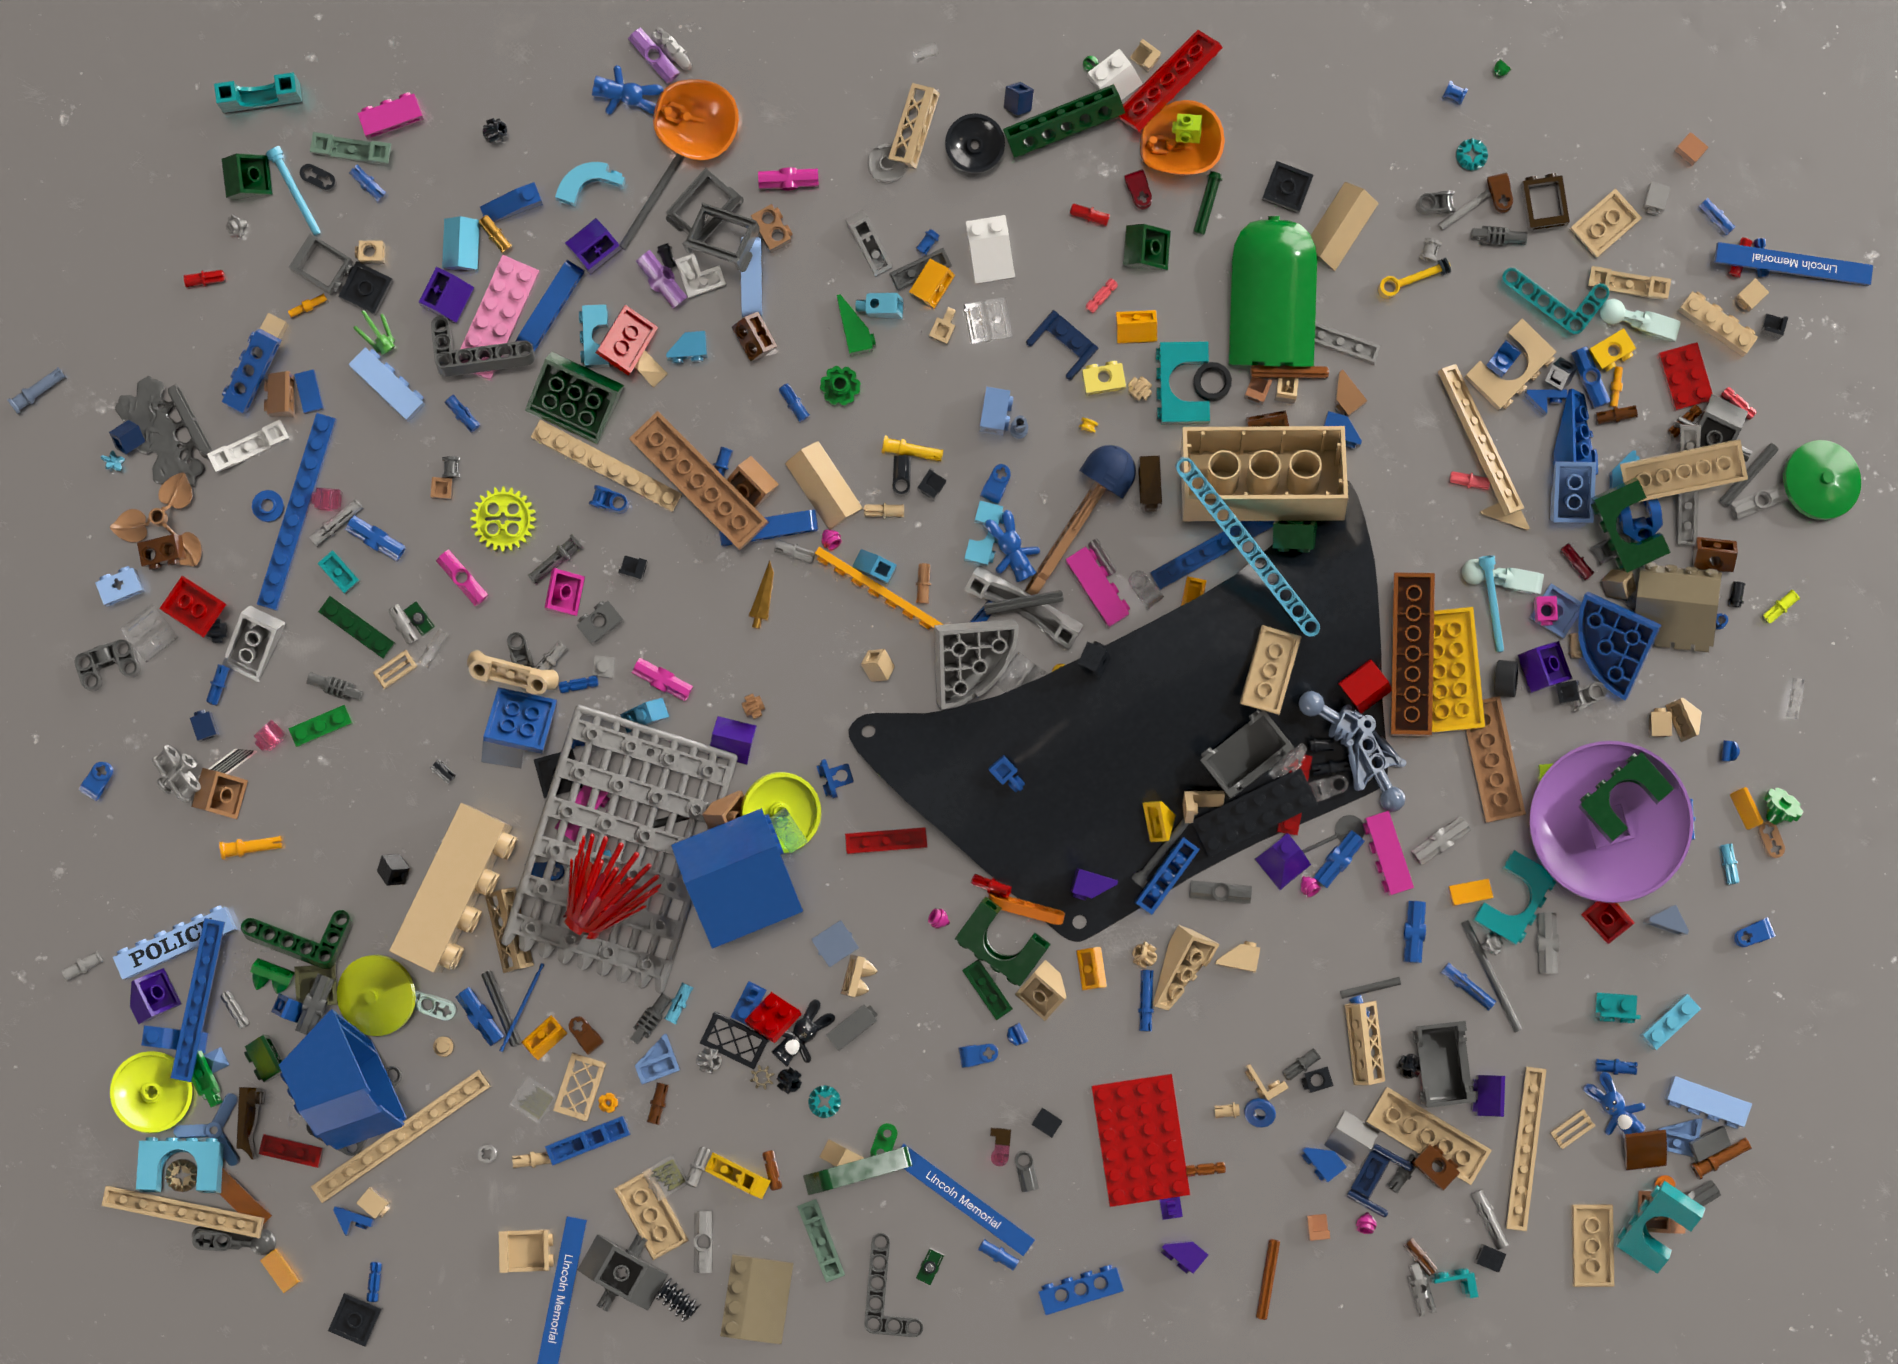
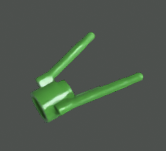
[353,310,395,355]

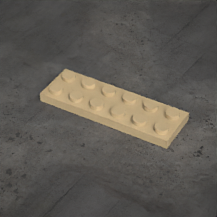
[1620,439,1748,502]
[1366,1087,1492,1185]

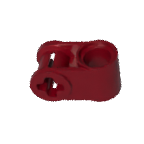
[1124,169,1152,210]

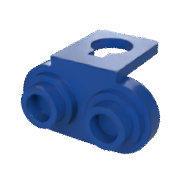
[816,759,854,799]

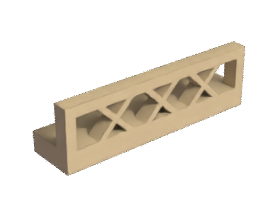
[889,83,940,169]
[485,887,534,973]
[1345,1001,1385,1085]

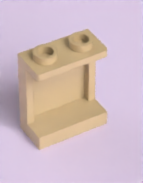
[499,1230,554,1273]

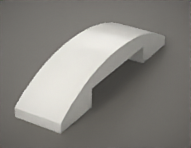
[207,420,289,472]

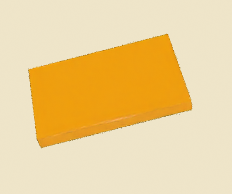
[909,259,955,309]
[1116,310,1157,343]

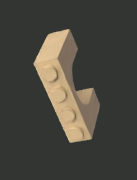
[1464,318,1557,411]

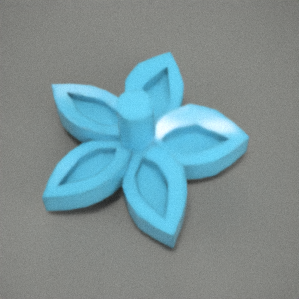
[101,450,125,471]

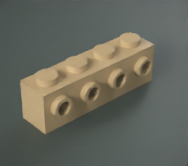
[1678,291,1758,357]

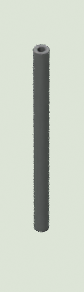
[619,153,684,250]
[1461,920,1522,1033]

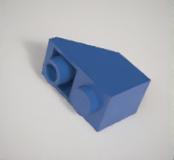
[1323,411,1362,449]
[1301,1147,1347,1182]

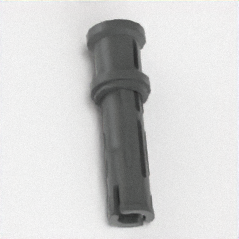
[528,534,584,584]

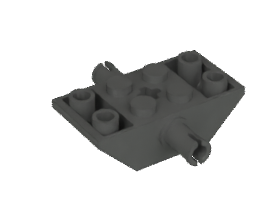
[1674,394,1752,462]
[577,1234,668,1312]

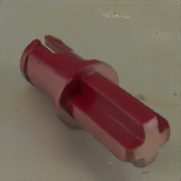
[1561,543,1595,581]

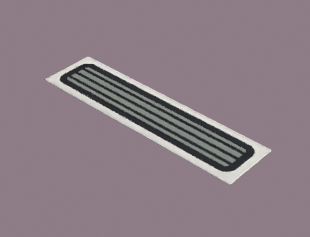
[198,749,257,778]

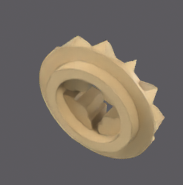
[165,1159,197,1192]

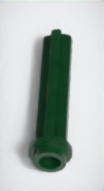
[1194,171,1223,235]

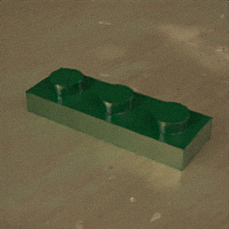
[962,959,1013,1021]

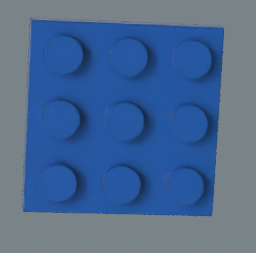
[483,687,557,754]

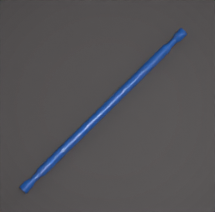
[499,963,545,1052]

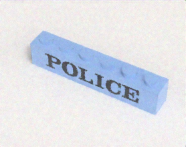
[113,905,237,980]

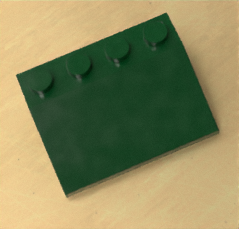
[525,352,624,444]

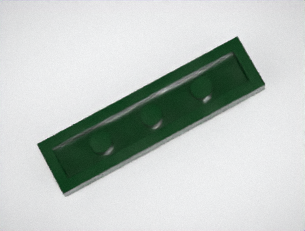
[318,596,396,659]

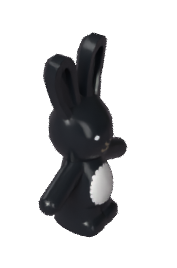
[771,999,835,1067]

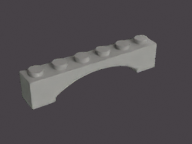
[965,565,1083,649]

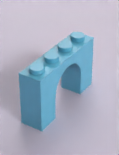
[136,1137,224,1193]

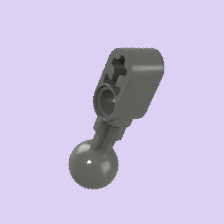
[192,1227,276,1255]

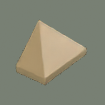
[634,350,668,388]
[1666,698,1702,742]

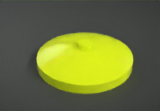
[741,772,821,853]
[337,954,416,1036]
[110,1051,192,1133]

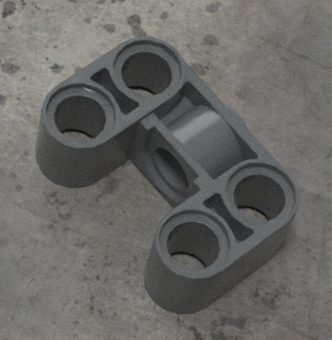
[74,639,141,691]

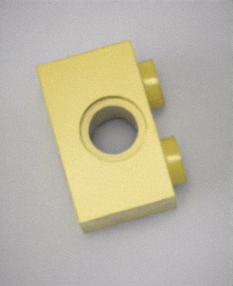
[1082,361,1126,396]

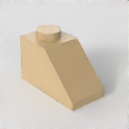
[1215,941,1260,972]

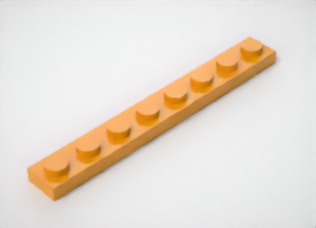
[815,547,944,630]

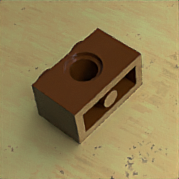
[1693,537,1738,572]
[1411,1145,1460,1191]

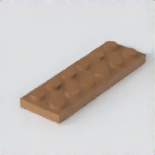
[1465,696,1526,823]

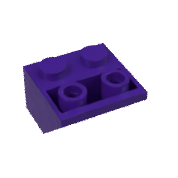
[565,218,621,274]
[419,266,474,323]
[1160,1241,1208,1274]

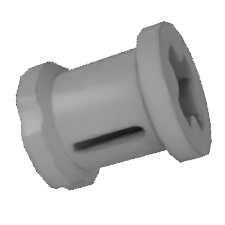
[1419,238,1442,263]
[478,1145,497,1163]

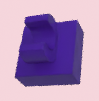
[1159,1197,1183,1220]

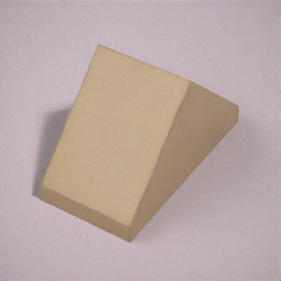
[1274,378,1298,403]
[820,1139,864,1166]

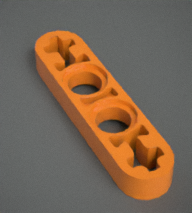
[988,893,1065,925]

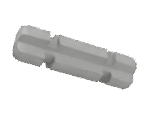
[1088,539,1117,576]
[220,991,249,1029]

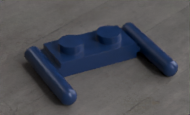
[1026,310,1099,380]
[1347,1144,1414,1217]

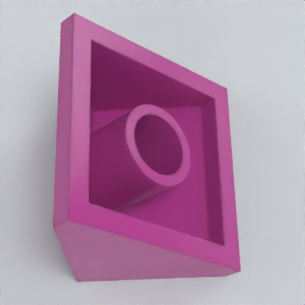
[544,568,585,616]

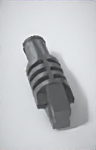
[1471,226,1527,245]
[306,672,363,701]
[630,993,672,1044]

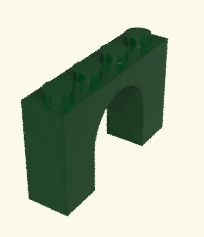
[1590,478,1671,573]
[1578,752,1674,844]
[955,896,1051,987]

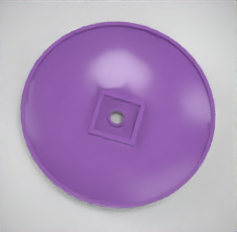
[1529,741,1693,903]

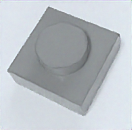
[592,655,615,678]

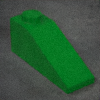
[837,294,876,356]

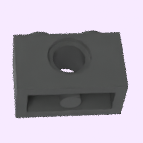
[576,601,624,646]

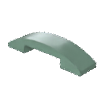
[310,132,392,164]
[797,1199,845,1283]

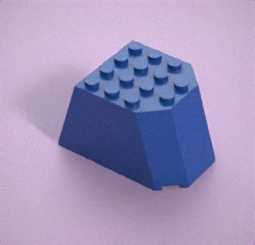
[279,1009,407,1150]

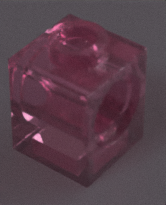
[311,487,343,512]
[254,719,287,752]

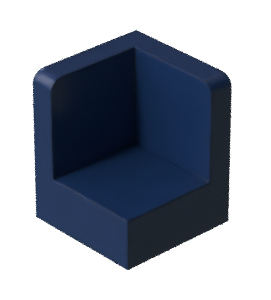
[1004,82,1034,115]
[109,420,145,454]

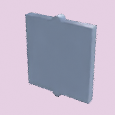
[811,920,859,967]

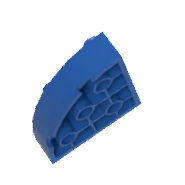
[1578,592,1662,701]

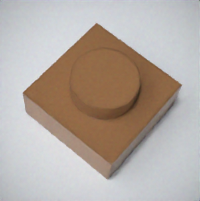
[431,477,453,499]

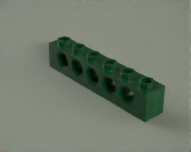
[1003,84,1125,158]

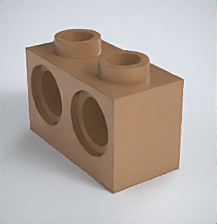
[751,204,793,253]

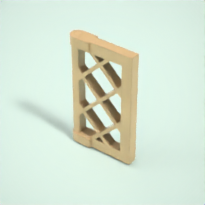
[553,1052,606,1122]

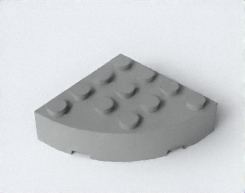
[934,619,1019,710]

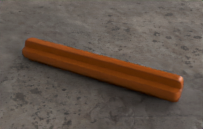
[1250,365,1329,378]
[1256,1239,1280,1320]

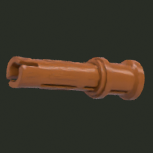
[1691,1137,1752,1180]

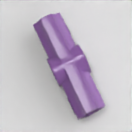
[628,27,680,84]
[636,250,687,308]

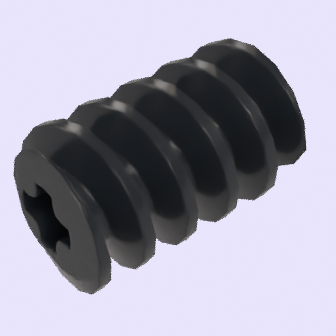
[656,1278,701,1322]

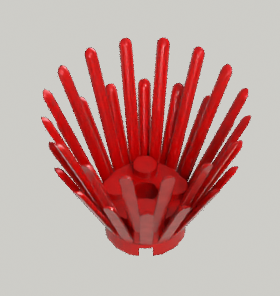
[563,833,662,939]

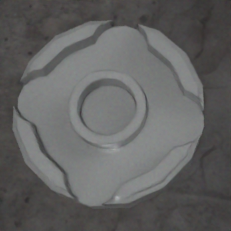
[867,143,907,183]

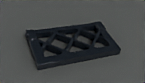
[700,1011,769,1069]

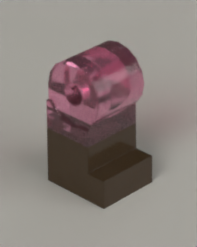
[990,1127,1011,1166]

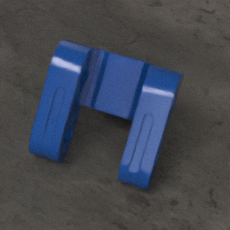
[1618,498,1663,542]

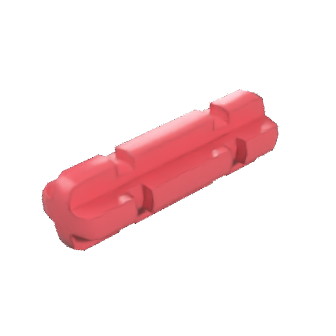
[1086,278,1118,313]
[1722,387,1757,420]

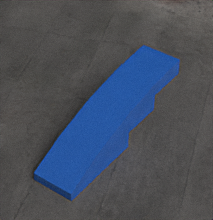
[545,1116,631,1166]

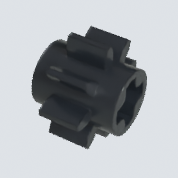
[482,118,507,143]
[206,618,228,643]
[1397,1054,1421,1079]
[776,1067,802,1094]

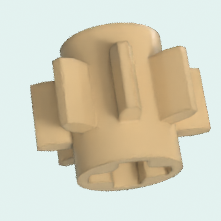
[1128,376,1152,401]
[1132,942,1157,969]

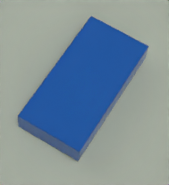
[294,369,324,414]

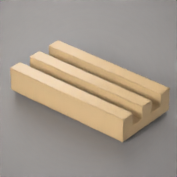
[373,650,418,689]
[1550,1109,1595,1149]

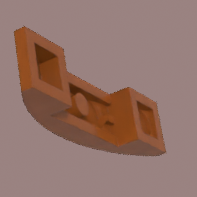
[219,1167,272,1225]

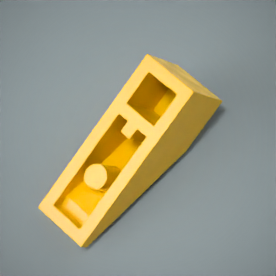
[705,1152,771,1199]

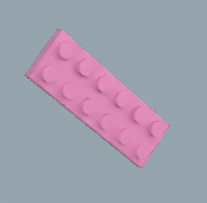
[460,255,540,381]

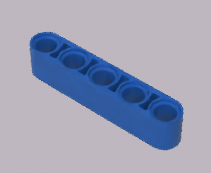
[515,260,585,351]
[719,510,819,546]

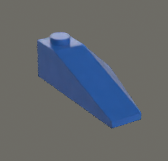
[1553,389,1598,475]

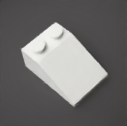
[966,215,1015,284]

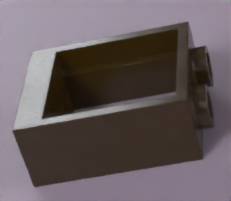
[1521,173,1570,231]
[1138,455,1162,512]

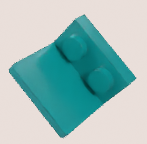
[1594,993,1641,1023]
[1430,1268,1479,1298]

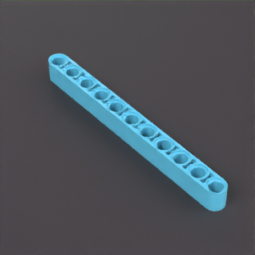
[1175,457,1320,637]

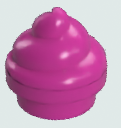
[821,529,842,550]
[1301,876,1321,897]
[928,908,950,929]
[1356,1212,1377,1234]

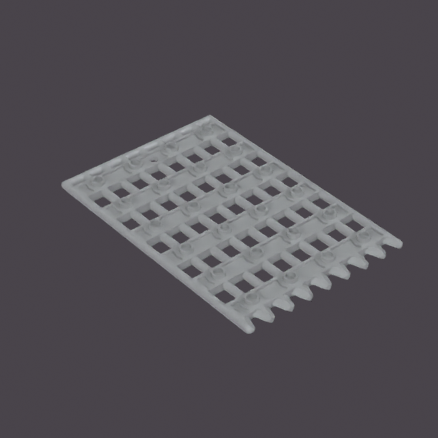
[501,705,738,994]

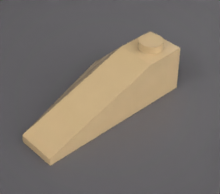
[1153,925,1219,1011]

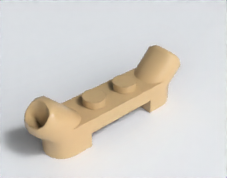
[467,650,559,695]

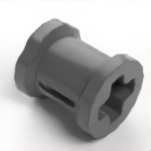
[442,456,460,478]

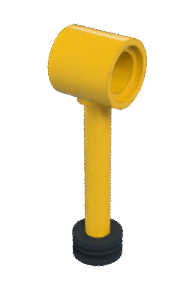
[1378,258,1451,299]

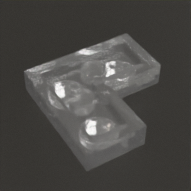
[1269,743,1307,779]

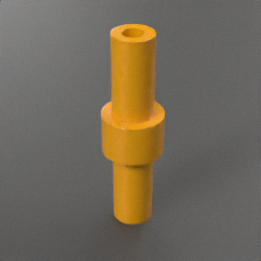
[288,293,327,318]
[1610,366,1623,407]

